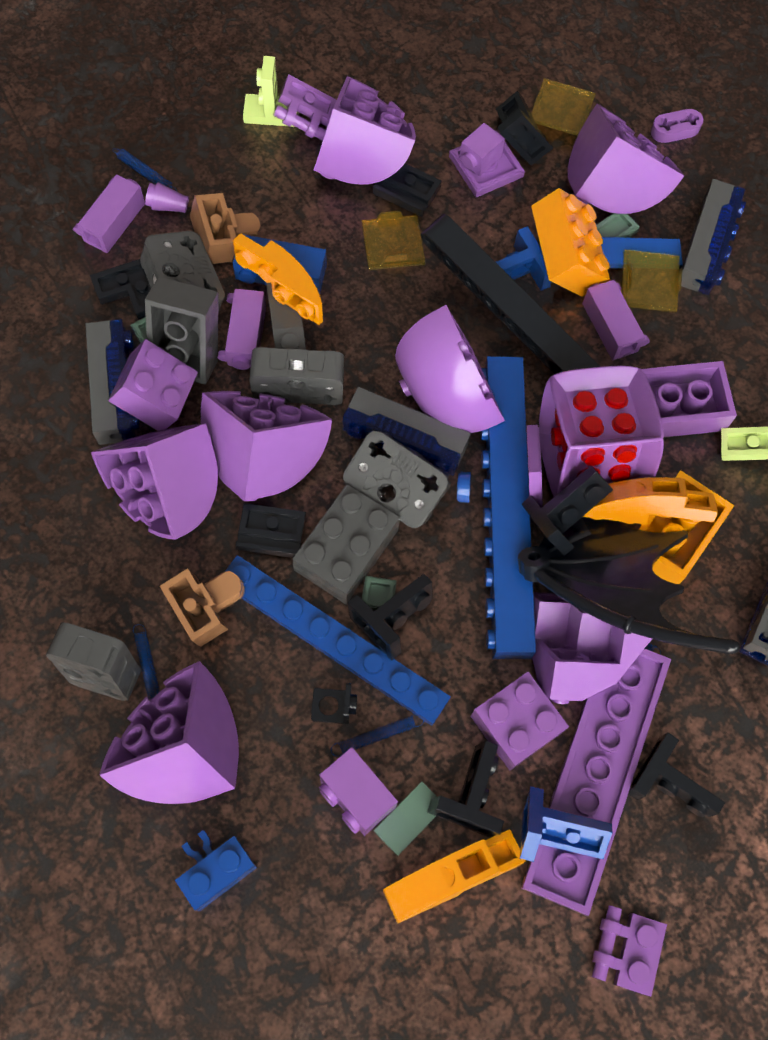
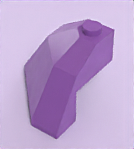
[532,592,652,704]

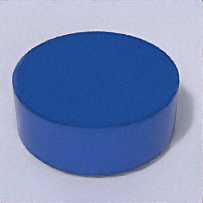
[457,471,471,503]

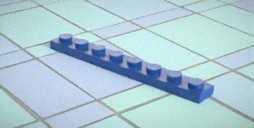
[225,555,451,726]

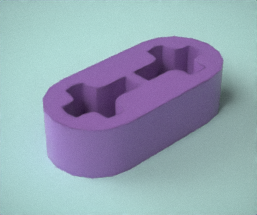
[650,109,703,143]

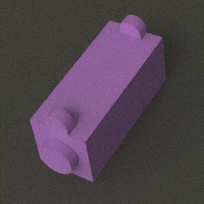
[73,174,145,253]
[582,280,650,361]
[217,289,266,370]

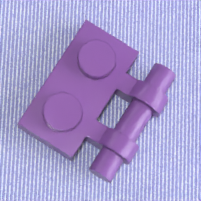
[273,74,337,141]
[592,905,667,997]

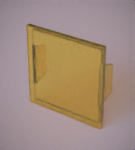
[532,78,596,136]
[362,211,425,270]
[622,250,682,312]

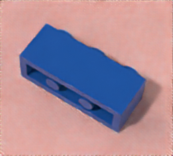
[233,234,327,295]

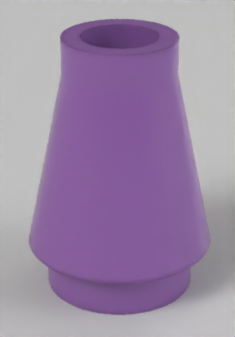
[145,182,189,213]

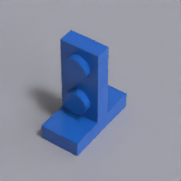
[496,226,552,291]
[520,786,613,862]

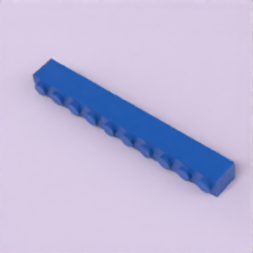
[480,356,536,659]

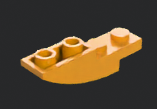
[233,233,323,325]
[583,477,718,525]
[383,829,526,924]

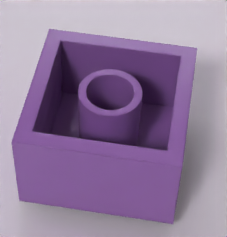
[108,339,198,431]
[470,672,569,771]
[319,747,398,836]

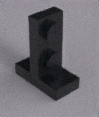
[496,91,553,166]
[522,466,613,556]
[347,573,433,661]
[628,732,725,818]
[427,740,504,837]

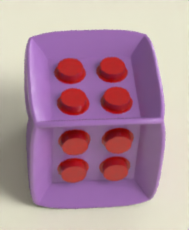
[539,365,664,497]

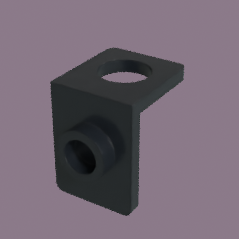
[311,683,358,725]

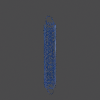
[113,148,177,191]
[133,624,160,699]
[331,714,424,757]

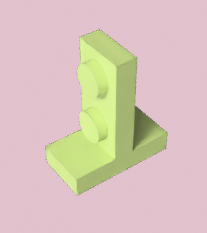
[243,56,300,127]
[721,427,768,461]

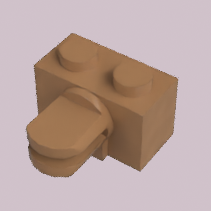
[190,193,260,264]
[160,568,245,647]

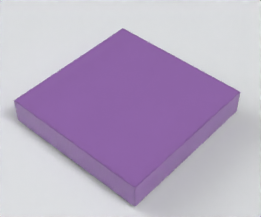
[449,130,525,198]
[527,425,543,507]

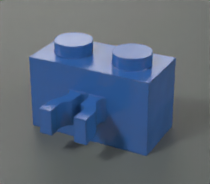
[175,830,258,911]

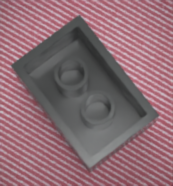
[145,277,219,385]
[292,484,400,604]

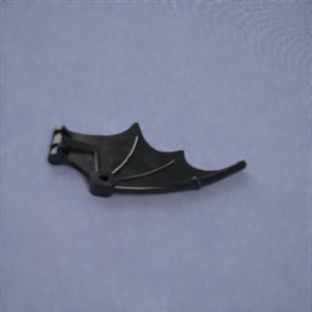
[518,517,740,654]

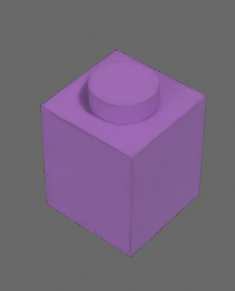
[459,123,505,176]

